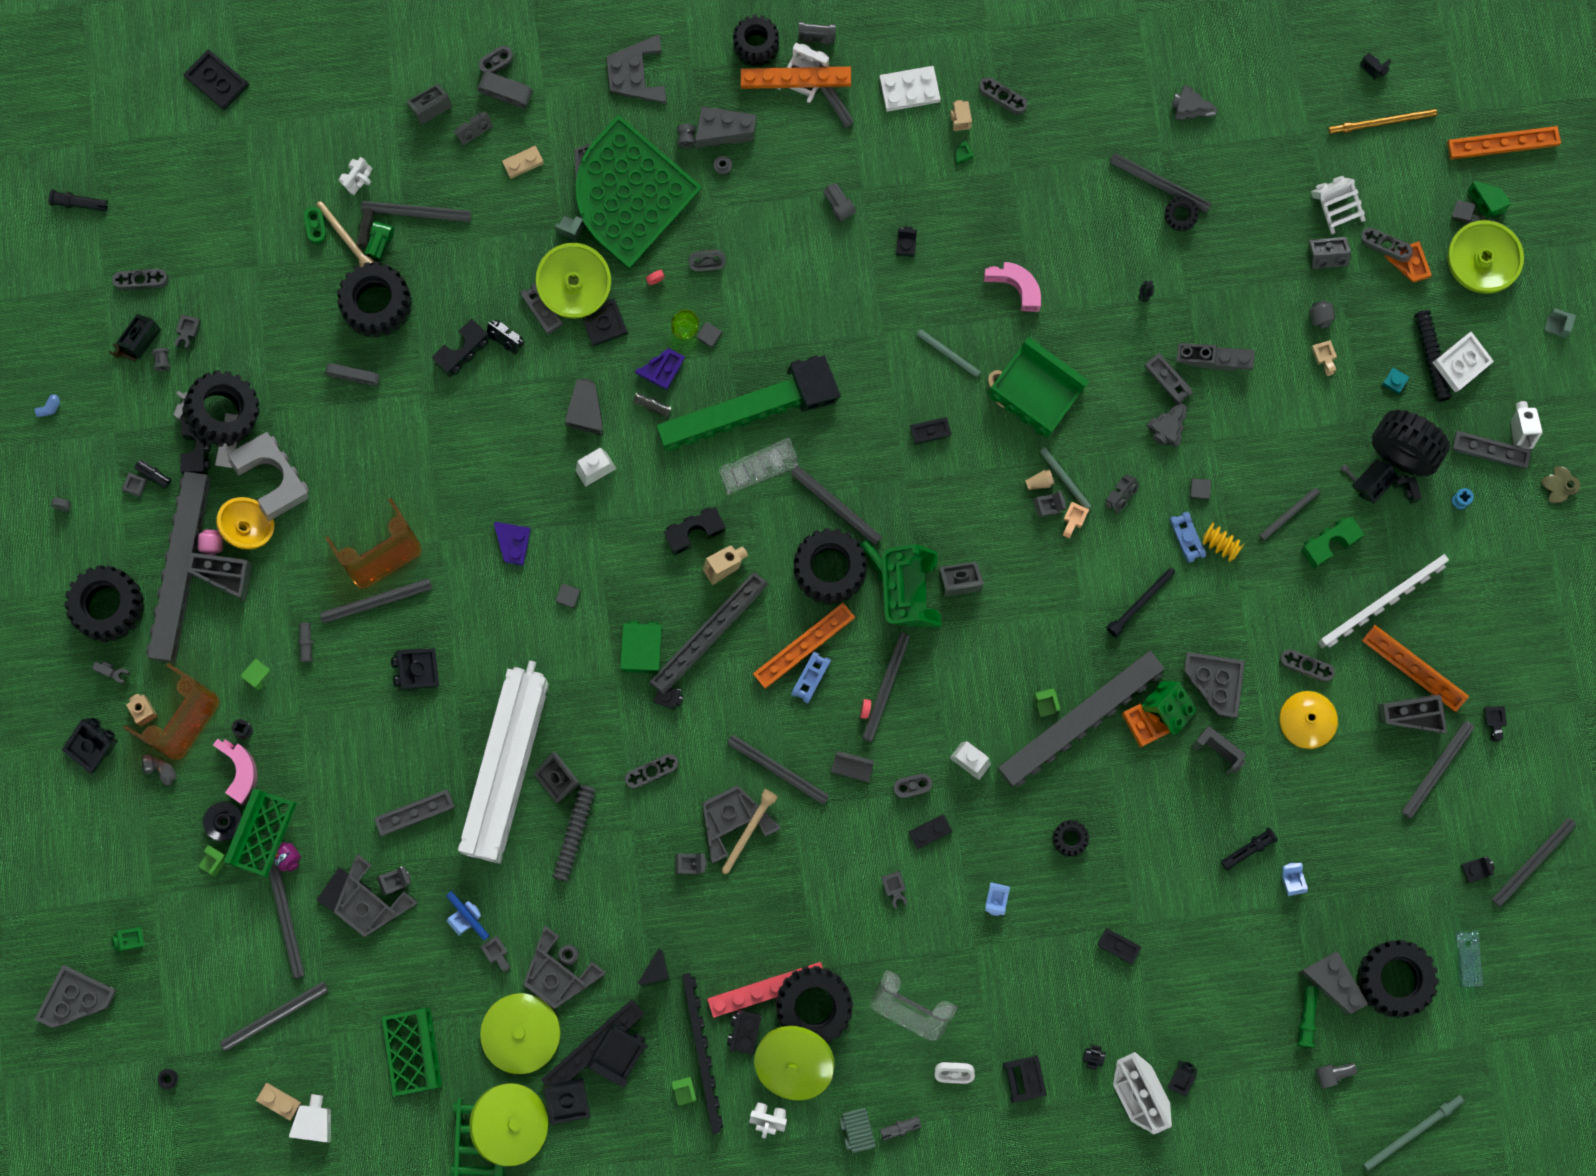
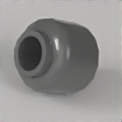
[1309,300,1336,329]

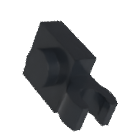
[1483,706,1507,742]

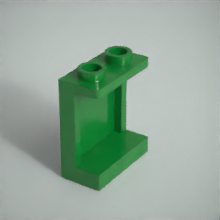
[620,621,663,674]

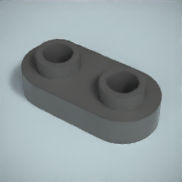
[479,46,513,74]
[688,249,726,271]
[893,774,932,799]

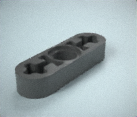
[979,77,1027,115]
[1361,228,1412,262]
[112,269,169,290]
[325,363,380,386]
[1279,649,1335,682]
[625,754,678,789]

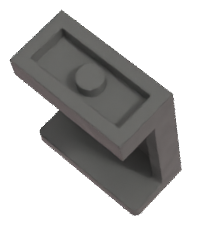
[1191,726,1246,775]

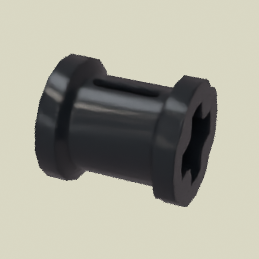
[231,719,253,739]

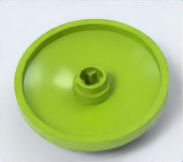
[1447,220,1524,294]
[536,243,611,319]
[480,993,561,1074]
[754,1026,835,1100]
[469,1084,548,1166]

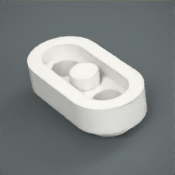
[935,1062,975,1084]

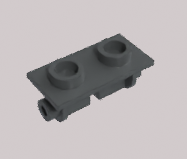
[454,112,493,146]
[1105,474,1139,514]

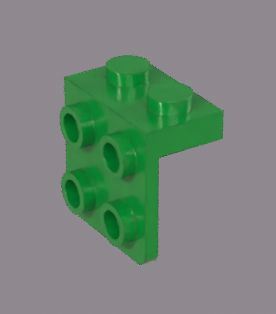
[1141,681,1196,735]

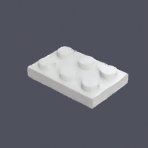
[879,66,941,112]
[1432,332,1494,392]

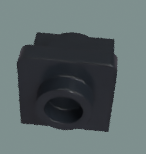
[1360,53,1392,80]
[896,226,917,257]
[1393,475,1422,504]
[654,688,684,711]
[1461,856,1495,883]
[1168,1060,1197,1096]

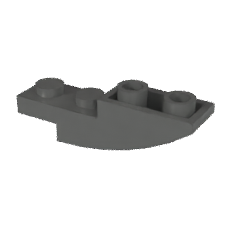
[1177,343,1255,371]

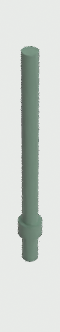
[1363,1095,1465,1171]

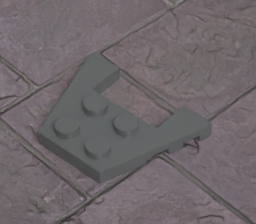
[607,35,667,104]
[703,785,781,864]
[334,854,418,937]
[523,926,606,1009]

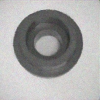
[714,156,732,175]
[558,945,578,965]

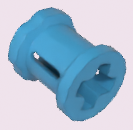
[1452,488,1474,509]

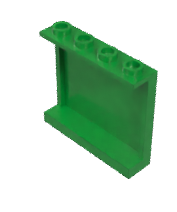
[987,337,1089,438]

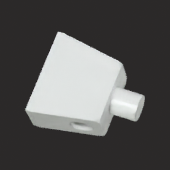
[1511,401,1542,449]
[576,448,616,487]
[950,741,991,780]
[289,1094,331,1142]

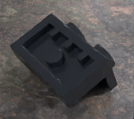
[727,1009,762,1054]

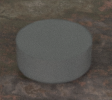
[50,498,71,512]

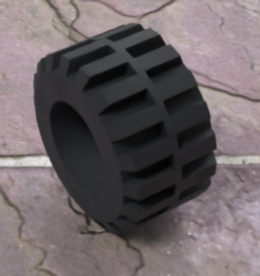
[733,15,779,67]

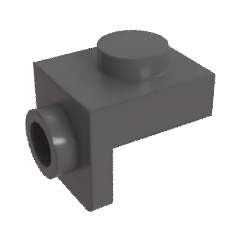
[1033,491,1066,517]
[675,853,707,875]
[377,866,411,896]

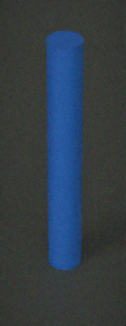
[446,891,490,941]

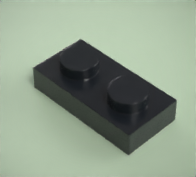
[910,417,951,445]
[908,814,952,850]
[1097,928,1141,965]

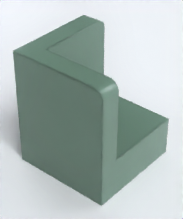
[555,216,584,241]
[1544,308,1576,338]

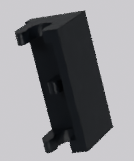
[1352,459,1398,504]

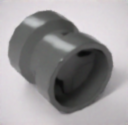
[677,124,696,148]

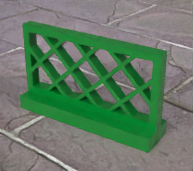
[224,788,297,877]
[382,1008,443,1097]

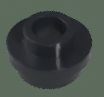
[157,1069,178,1089]

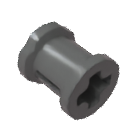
[151,348,171,371]

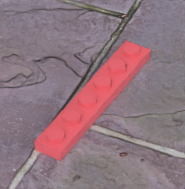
[708,962,823,1018]

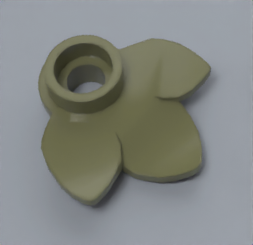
[1541,467,1581,503]

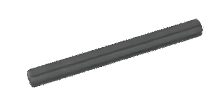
[1110,153,1211,212]
[361,201,471,222]
[791,466,882,545]
[320,579,432,623]
[863,633,910,742]
[1402,721,1474,818]
[727,735,829,804]
[1492,818,1576,907]
[269,863,304,979]
[220,982,328,1051]

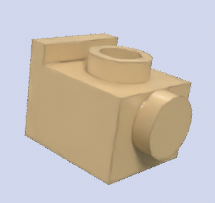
[950,100,972,131]
[126,694,158,726]

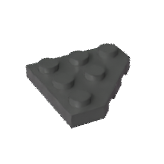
[1184,652,1245,719]
[34,965,117,1028]

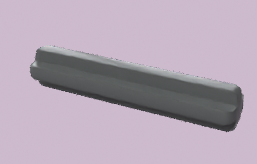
[820,87,854,128]

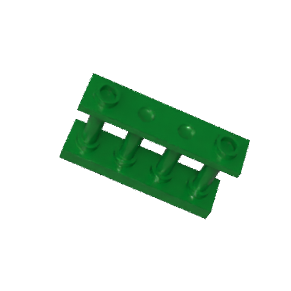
[451,1099,505,1176]

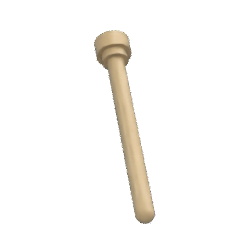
[316,201,375,268]
[722,789,778,874]

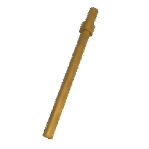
[1328,109,1437,134]

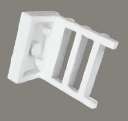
[777,43,829,103]
[1311,176,1366,234]

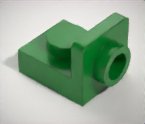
[111,927,144,953]

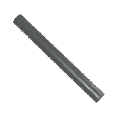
[1259,487,1320,541]

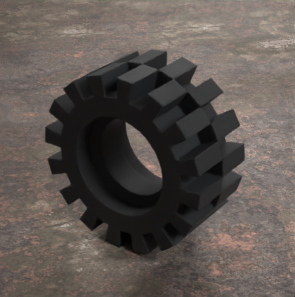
[1165,196,1199,231]
[1052,820,1089,857]

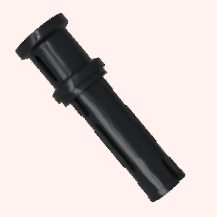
[49,189,108,212]
[1220,827,1278,871]

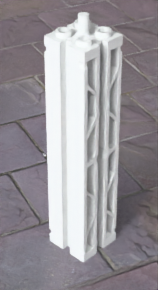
[458,661,549,864]

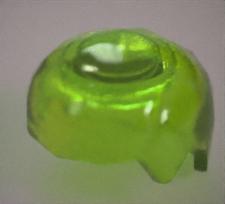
[671,309,700,340]

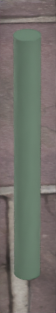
[916,329,981,378]
[1040,447,1092,509]

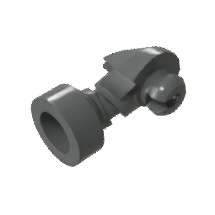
[142,754,177,785]

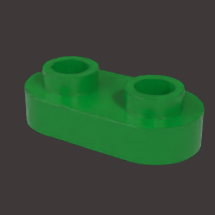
[304,207,327,244]

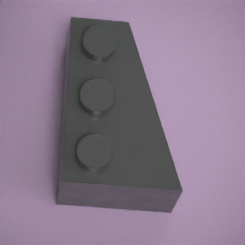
[695,106,757,149]
[187,553,252,602]
[1378,694,1447,733]
[1299,951,1368,1015]

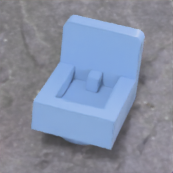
[1281,863,1308,896]
[985,882,1010,916]
[447,901,481,935]

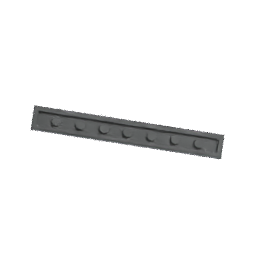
[649,572,769,695]

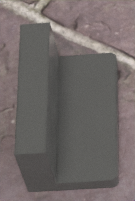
[831,751,874,783]

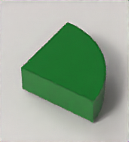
[955,140,974,165]

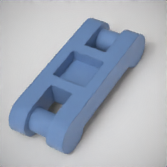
[1169,511,1206,563]
[791,651,831,703]

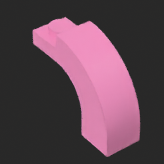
[984,262,1041,312]
[213,739,257,806]

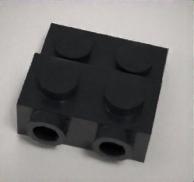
[391,648,439,692]
[62,717,118,774]

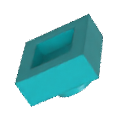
[1382,368,1409,394]

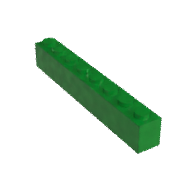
[656,378,802,451]

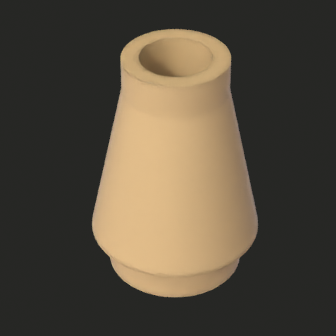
[1025,470,1055,491]

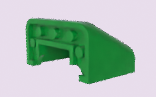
[882,544,942,628]

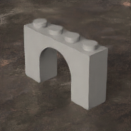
[227,432,309,521]

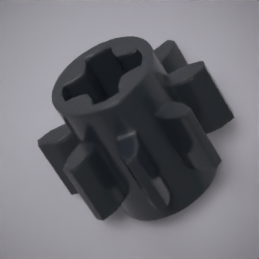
[1082,1044,1106,1070]

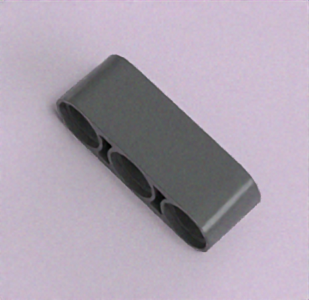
[477,72,533,108]

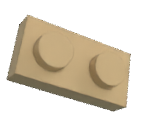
[502,145,544,179]
[256,1083,302,1121]

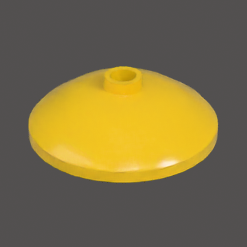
[216,497,274,549]
[1279,691,1338,749]

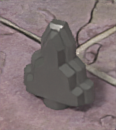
[1171,85,1217,121]
[1146,403,1187,447]

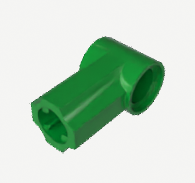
[365,221,394,260]

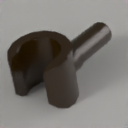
[109,344,137,362]

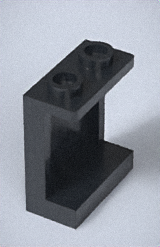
[787,355,841,412]
[587,1023,648,1088]

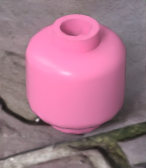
[198,530,223,556]

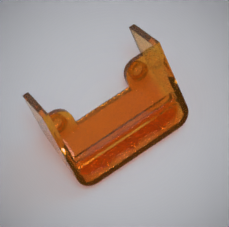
[325,498,422,588]
[123,663,219,760]

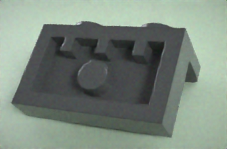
[1309,237,1351,269]

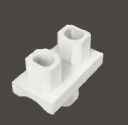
[339,157,373,195]
[749,1103,787,1139]

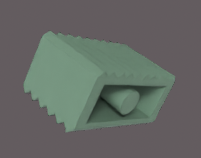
[839,1108,876,1154]

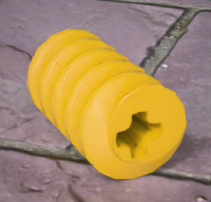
[1202,522,1245,562]

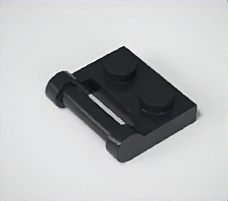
[1002,1056,1047,1103]

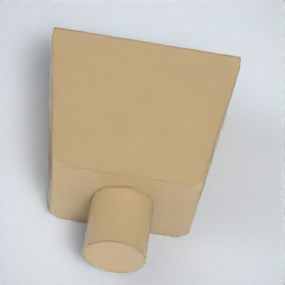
[702,546,748,585]

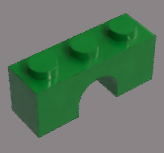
[1301,516,1365,569]

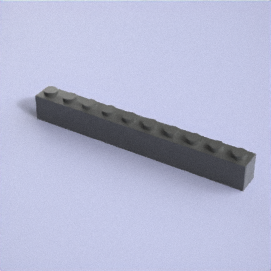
[146,472,211,664]
[997,651,1165,788]

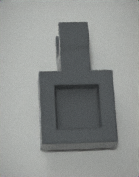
[92,661,130,684]
[480,936,511,973]

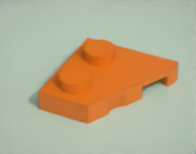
[1384,241,1432,283]
[1122,704,1170,748]

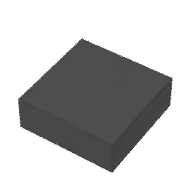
[1452,200,1476,223]
[696,322,722,348]
[122,473,148,497]
[1190,478,1211,500]
[556,583,581,609]

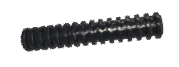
[1414,310,1453,402]

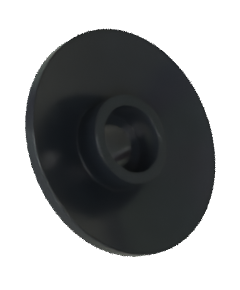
[203,802,242,841]

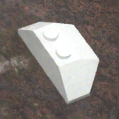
[1113,1052,1172,1134]

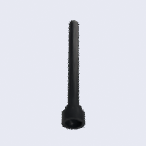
[1106,568,1175,638]

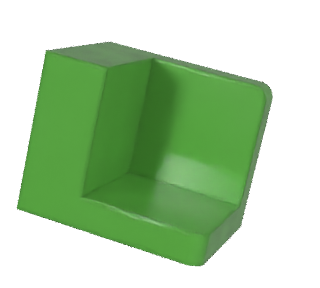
[241,658,270,691]
[1034,688,1061,718]
[199,845,226,877]
[671,1077,697,1105]

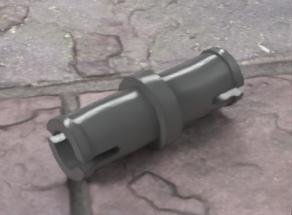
[298,623,313,662]
[880,1116,922,1141]

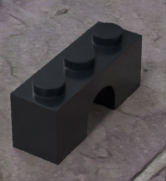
[432,319,490,378]
[180,417,211,475]
[664,507,726,556]

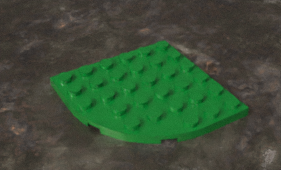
[575,114,702,269]

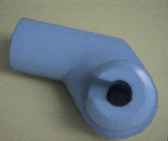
[35,394,60,417]

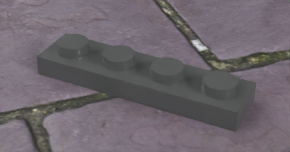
[1451,431,1531,470]
[374,789,455,837]

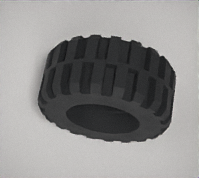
[337,262,412,338]
[182,370,260,447]
[1372,409,1450,477]
[794,528,867,604]
[64,565,144,642]
[1357,940,1439,1018]
[776,966,853,1044]

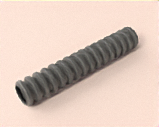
[552,785,596,882]

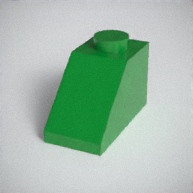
[1468,181,1511,220]

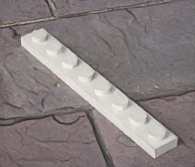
[1318,554,1449,648]

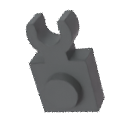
[175,314,201,350]
[881,871,907,908]

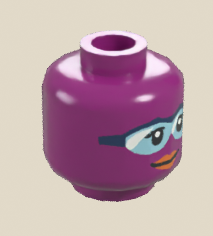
[274,842,301,872]

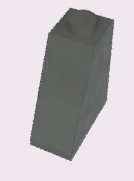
[565,379,604,436]

